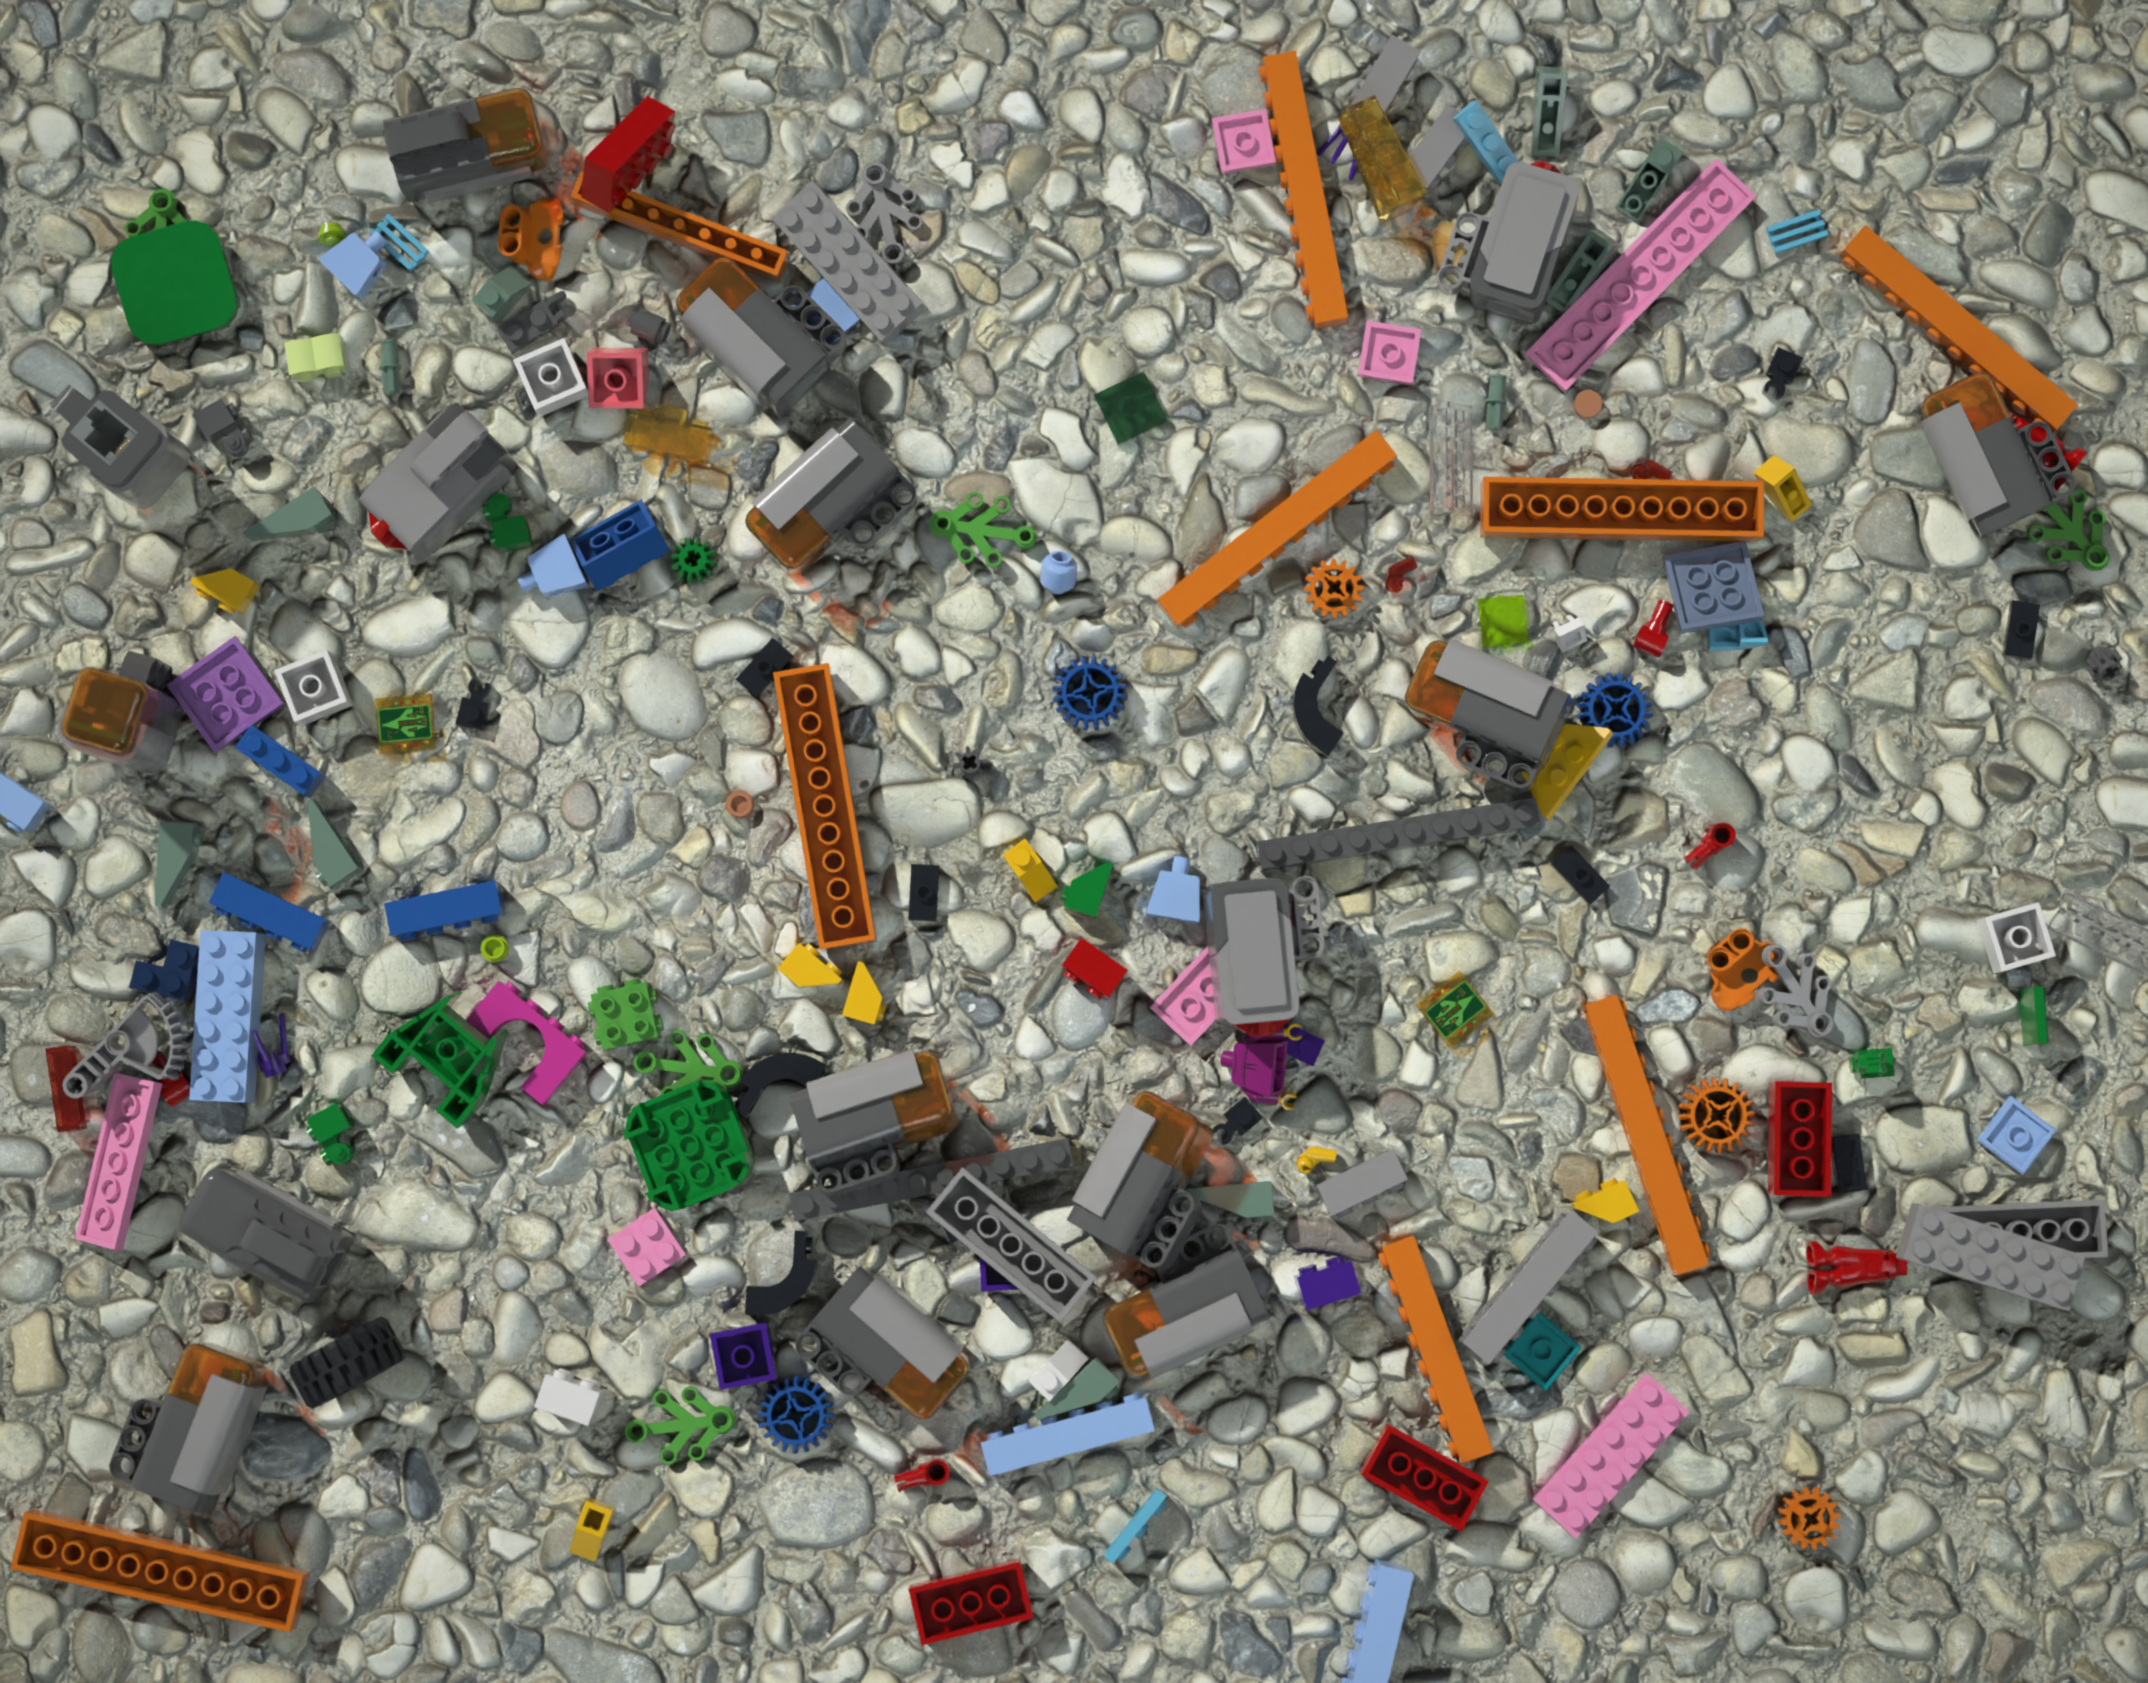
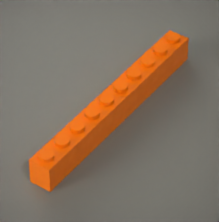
[1258,51,1348,330]
[1838,225,2078,433]
[1157,430,1397,629]
[1582,994,1711,1275]

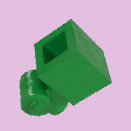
[482,493,534,554]
[1849,1048,1895,1079]
[306,1102,355,1166]

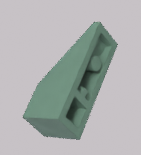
[1531,66,1567,157]
[1547,230,1622,314]
[243,487,337,541]
[307,799,364,889]
[155,822,204,908]
[1186,1181,1275,1223]
[1034,1355,1120,1420]

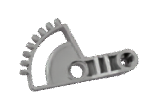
[62,992,190,1098]

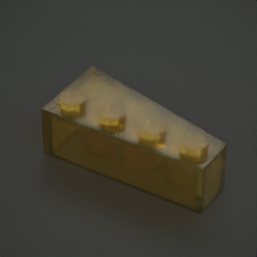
[1338,95,1427,225]

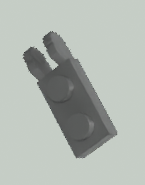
[496,291,576,354]

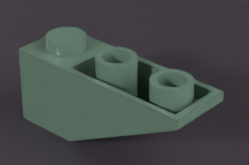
[1615,133,1687,222]

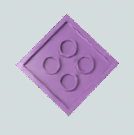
[166,636,285,753]

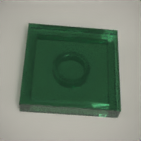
[1094,371,1168,446]

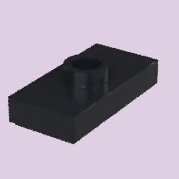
[2002,600,2040,660]
[736,637,794,699]
[1551,845,1610,905]
[908,864,940,922]
[1831,1133,1867,1193]

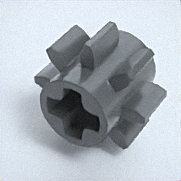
[2086,646,2123,681]
[952,746,987,782]

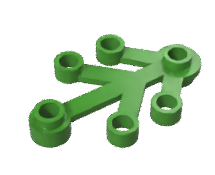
[125,189,186,237]
[2027,489,2109,571]
[929,492,1037,569]
[634,1030,744,1095]
[625,1386,736,1464]

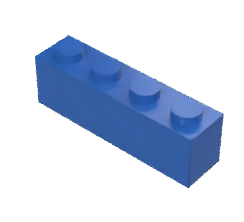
[209,872,330,953]
[384,880,506,942]

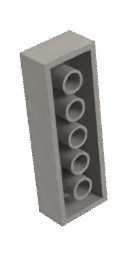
[772,181,927,345]
[926,1167,1096,1322]
[1932,1199,2108,1258]
[1896,1203,2085,1311]
[1456,1209,1598,1364]

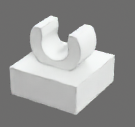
[1553,615,1587,653]

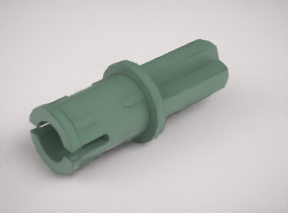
[379,339,402,396]
[1485,374,1507,431]

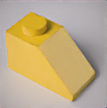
[1753,455,1812,523]
[1002,838,1058,903]
[842,961,887,1026]

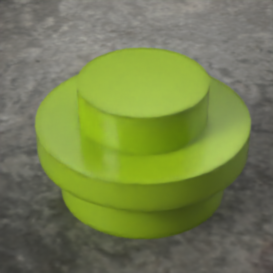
[318,222,346,247]
[480,934,509,962]

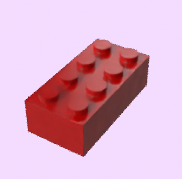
[581,95,676,213]
[1767,1081,1832,1197]
[1359,1423,1489,1532]
[908,1558,1034,1646]

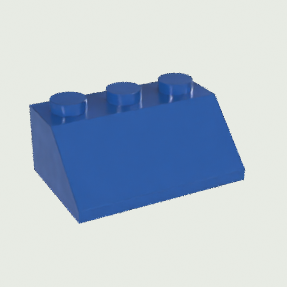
[569,499,670,591]

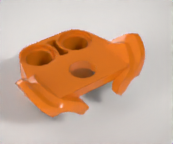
[498,198,565,282]
[1707,928,1788,1011]

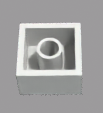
[513,338,588,417]
[274,649,353,726]
[1977,902,2056,973]
[534,1368,607,1426]

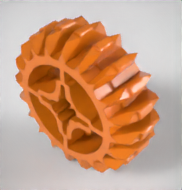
[1678,1077,1755,1154]

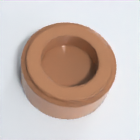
[1573,390,1602,419]
[726,790,754,819]

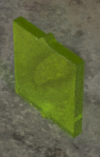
[1477,594,1529,649]

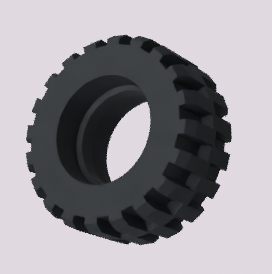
[289,1316,405,1410]

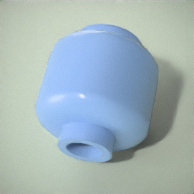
[1040,551,1078,594]

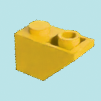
[190,568,261,615]
[777,943,844,988]
[1570,1177,1639,1223]
[569,1497,617,1562]

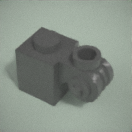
[192,398,254,457]

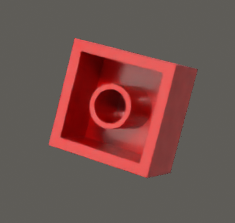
[1062,937,1128,1001]

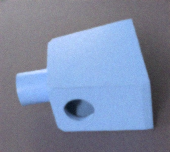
[318,230,388,300]
[517,534,589,598]
[1146,856,1200,924]

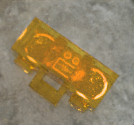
[623,405,714,465]

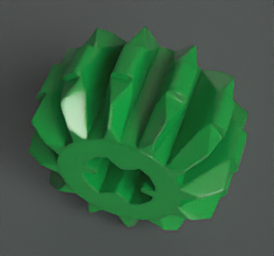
[670,537,718,585]

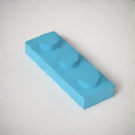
[1452,101,1519,184]
[1104,1487,1167,1564]

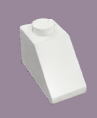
[1029,1338,1089,1401]

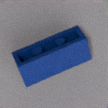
[235,725,327,799]

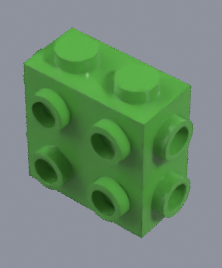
[588,978,664,1051]

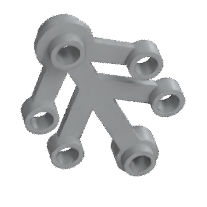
[846,162,923,266]
[1757,945,1833,1038]

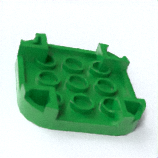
[111,220,241,347]
[623,1079,754,1211]

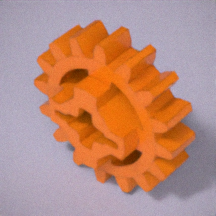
[1303,558,1364,620]
[1777,1486,1841,1550]

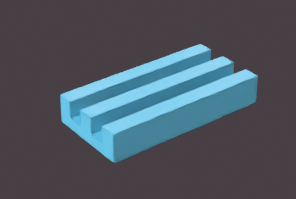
[1766,209,1829,255]
[370,213,430,272]

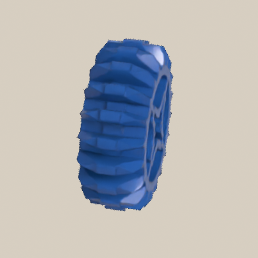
[1052,655,1127,731]
[1577,673,1653,748]
[758,1376,835,1454]

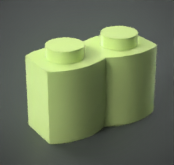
[284,333,348,383]

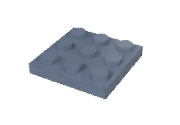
[1662,541,1764,634]

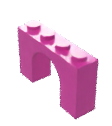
[466,981,589,1105]

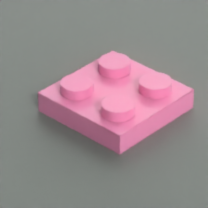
[1211,109,1276,174]
[1357,321,1422,386]
[607,1208,687,1287]

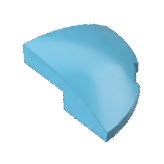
[1707,621,1769,651]

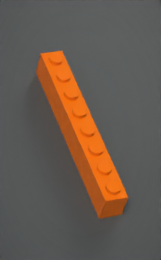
[571,171,790,284]
[1377,1235,1494,1464]

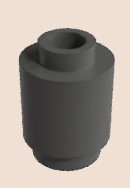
[627,308,671,344]

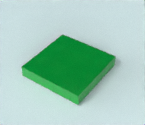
[2018,986,2049,1046]

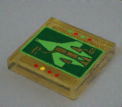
[375,693,437,755]
[1415,970,1495,1049]

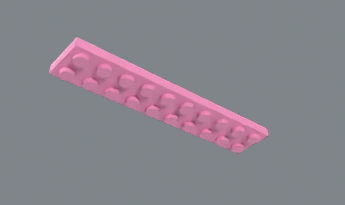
[1524,158,1756,393]

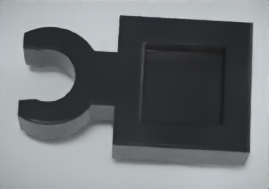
[1762,347,1803,400]
[455,679,491,731]
[1211,1096,1263,1145]

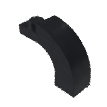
[1292,656,1344,759]
[735,1053,828,1118]
[745,1230,818,1315]

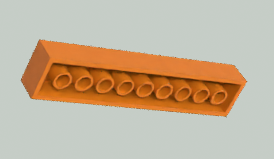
[1480,477,1764,542]
[773,663,877,951]
[10,1509,311,1632]

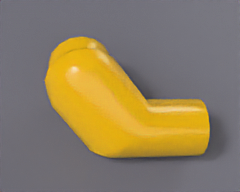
[1296,1146,1337,1174]

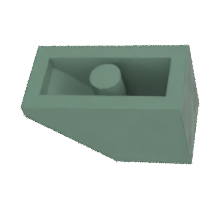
[472,265,534,324]

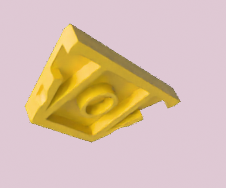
[1521,724,1614,820]

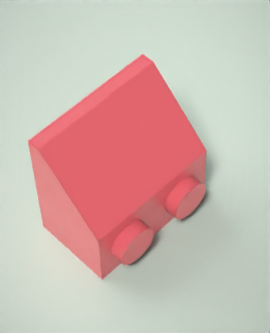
[587,347,649,409]

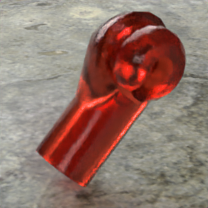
[1631,460,1673,480]
[1385,556,1417,593]

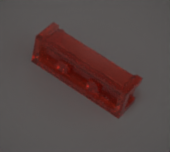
[45,1045,90,1133]

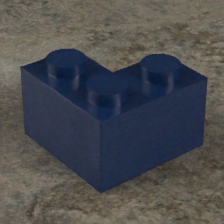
[129,939,199,1002]

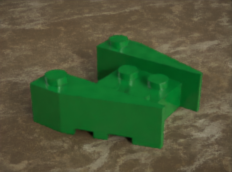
[371,990,508,1129]

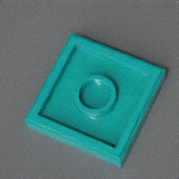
[1503,1312,1582,1391]

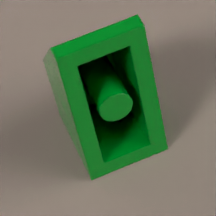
[1060,862,1113,919]

